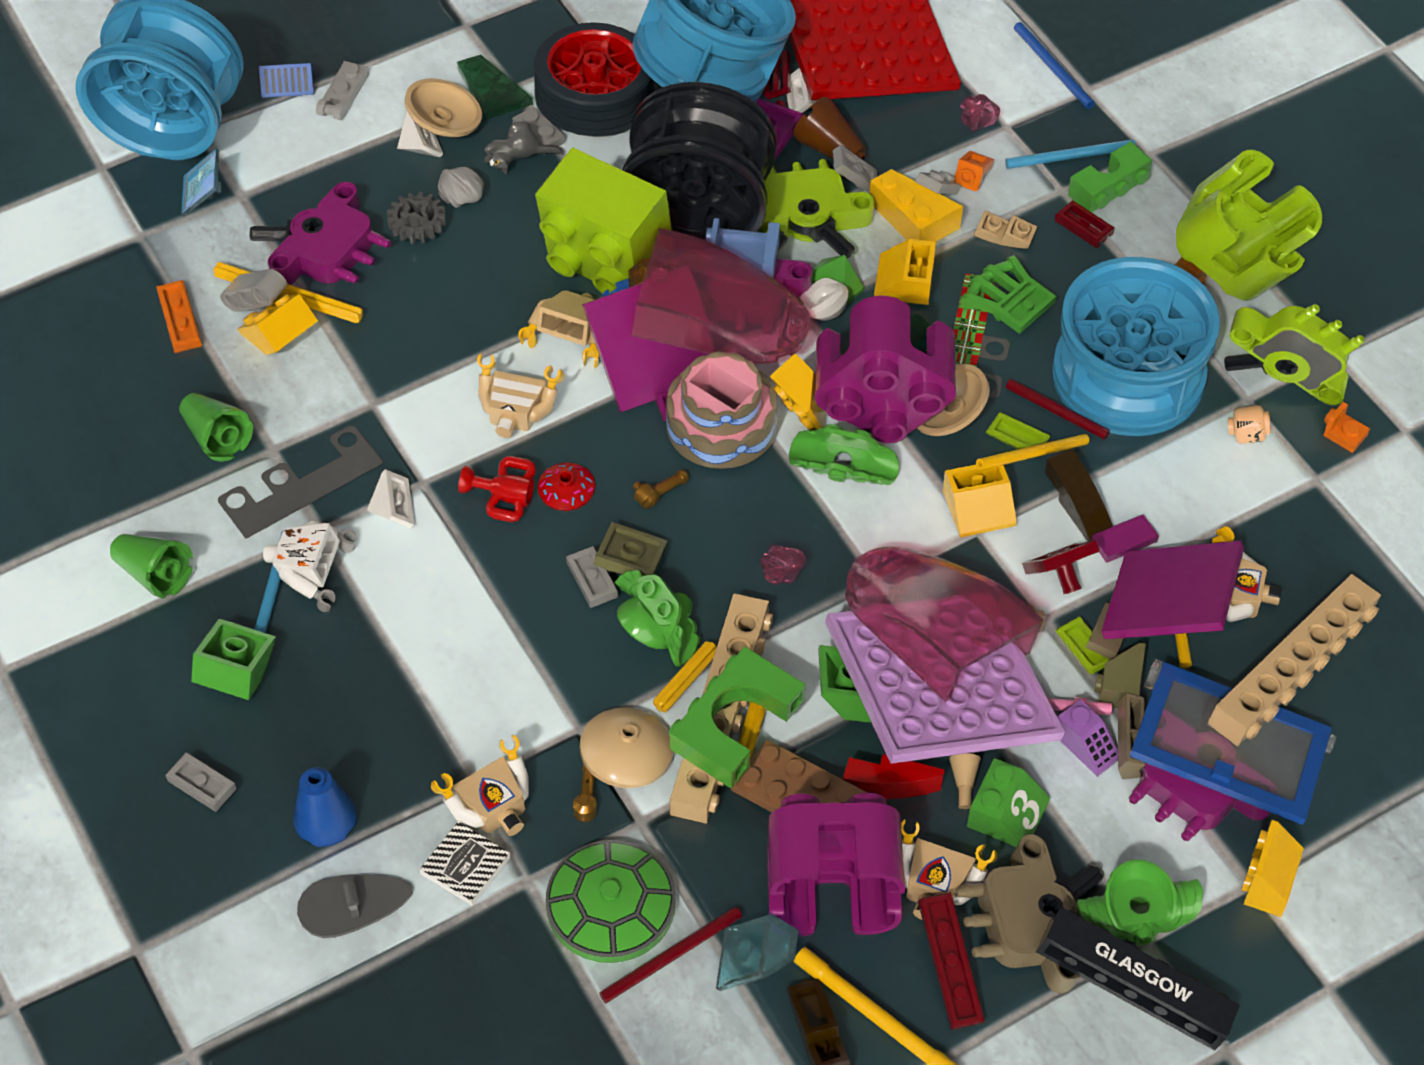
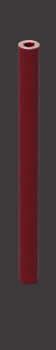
[599,906,742,1004]

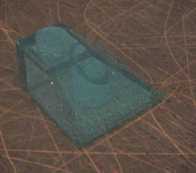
[716,914,799,991]

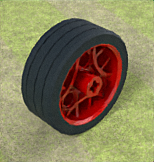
[534,22,654,137]

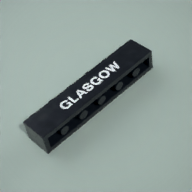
[1036,907,1240,1051]

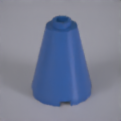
[293,767,357,847]

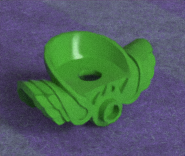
[789,424,899,485]
[615,570,700,667]
[1077,859,1203,945]

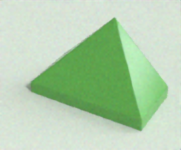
[812,255,864,305]

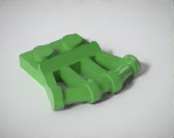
[960,255,1057,334]

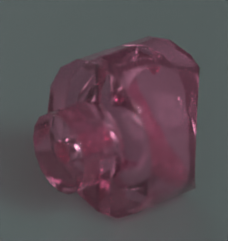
[960,94,1000,132]
[760,543,806,585]

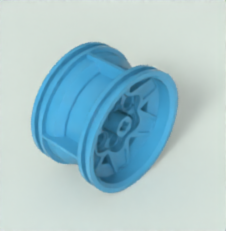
[75,0,244,160]
[632,0,796,102]
[1052,257,1220,436]

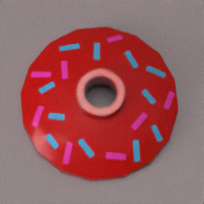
[537,462,596,511]

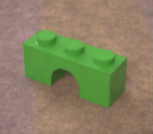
[1068,141,1152,212]

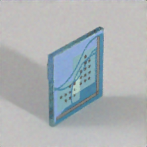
[181,148,221,217]

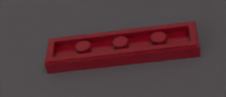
[918,892,985,1030]

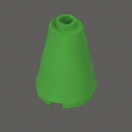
[179,393,253,462]
[110,534,193,599]

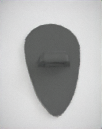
[297,875,413,938]

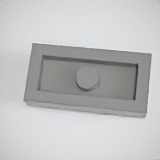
[512,106,565,155]
[833,145,877,193]
[916,170,961,194]
[566,546,618,608]
[166,753,236,812]

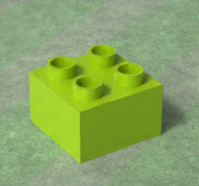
[535,147,675,294]

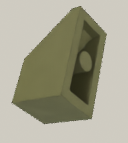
[1094,643,1146,708]

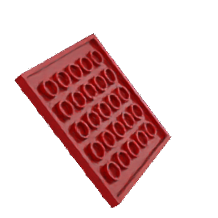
[789,0,961,100]

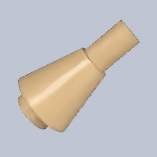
[949,752,981,809]

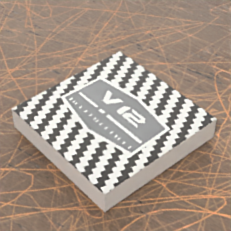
[420,821,511,906]

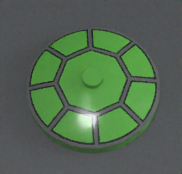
[546,840,676,963]

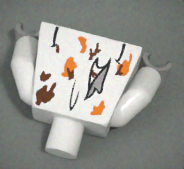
[263,520,356,612]

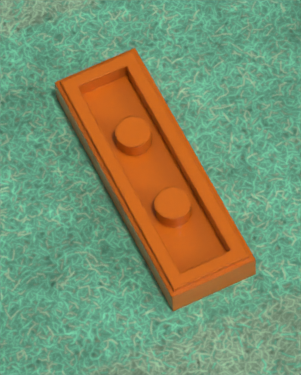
[156,280,202,353]

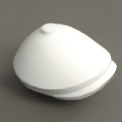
[799,278,848,321]

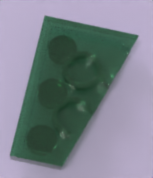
[457,54,533,120]

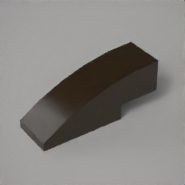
[1045,448,1113,541]
[787,979,850,1065]

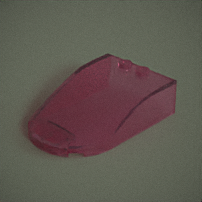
[631,228,810,364]
[845,546,1044,702]

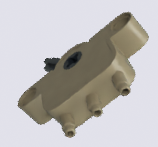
[955,834,1103,994]

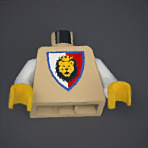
[1212,526,1282,622]
[431,735,529,836]
[901,819,997,920]

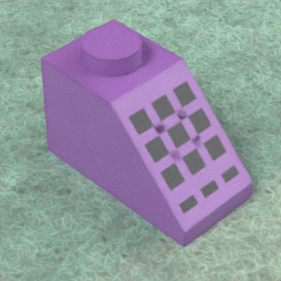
[1058,699,1118,777]

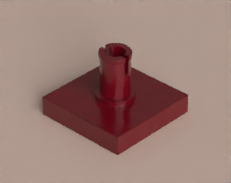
[1022,540,1100,595]

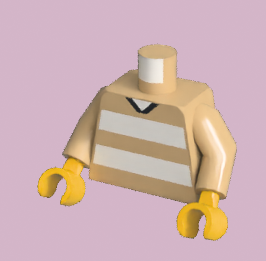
[477,353,565,438]

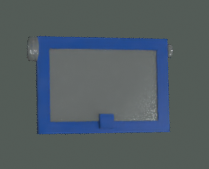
[1129,658,1337,825]

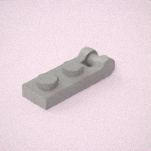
[316,61,369,120]

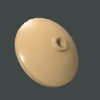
[404,78,482,137]
[917,364,990,436]
[580,707,673,788]

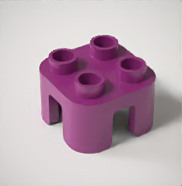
[815,296,956,444]
[767,793,905,936]

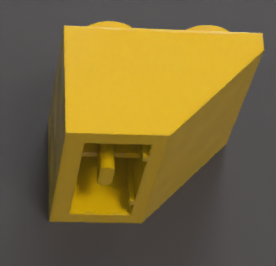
[874,239,936,305]
[237,293,318,354]
[770,353,826,430]
[942,464,1017,538]
[1241,820,1304,917]

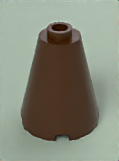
[793,96,866,160]

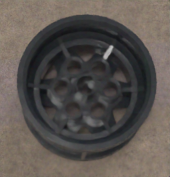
[622,82,777,252]

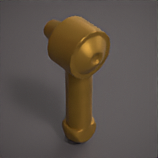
[633,470,689,509]
[573,763,597,822]

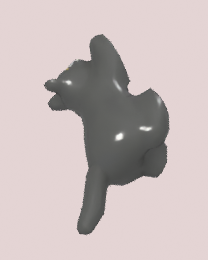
[484,121,562,175]

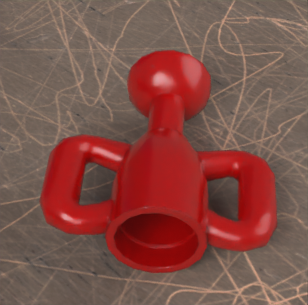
[458,456,536,523]

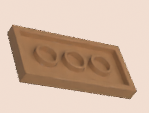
[731,740,867,813]

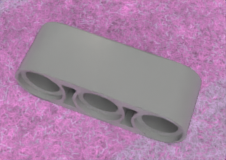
[220,269,287,312]

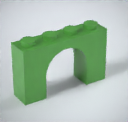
[669,646,806,789]

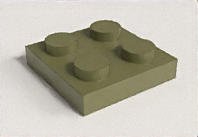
[593,522,668,576]

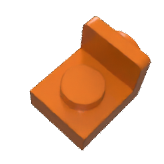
[954,151,994,191]
[1323,402,1370,453]

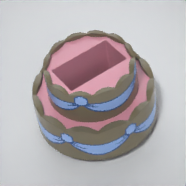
[666,352,777,469]

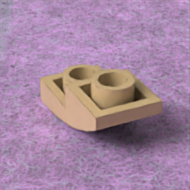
[974,210,1037,248]

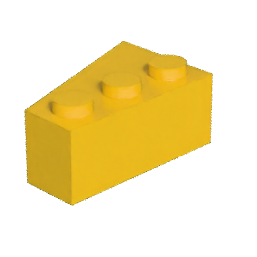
[869,169,963,242]

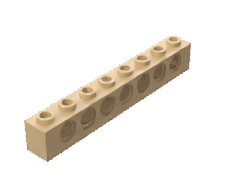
[1207,574,1381,747]
[670,594,773,824]

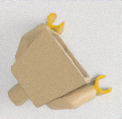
[518,291,599,368]

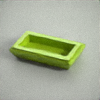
[986,412,1050,449]
[1055,617,1111,675]

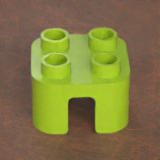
[1176,150,1322,301]

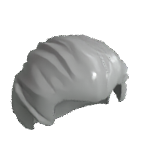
[438,167,484,208]

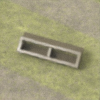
[1118,693,1145,779]

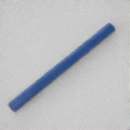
[1014,22,1095,109]

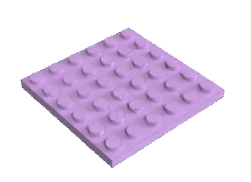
[825,595,1065,764]

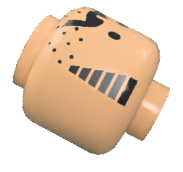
[1228,405,1271,444]

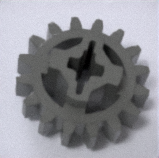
[387,192,446,244]

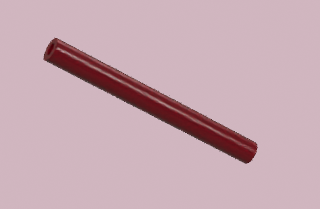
[1005,379,1110,440]

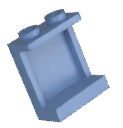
[702,218,780,283]

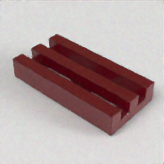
[764,49,791,100]
[1055,200,1115,249]

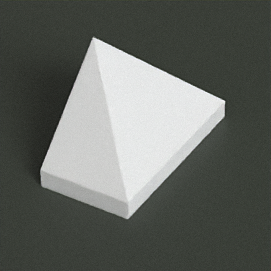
[786,68,817,113]
[397,112,443,157]
[367,469,415,528]

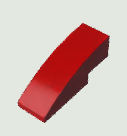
[843,754,945,799]

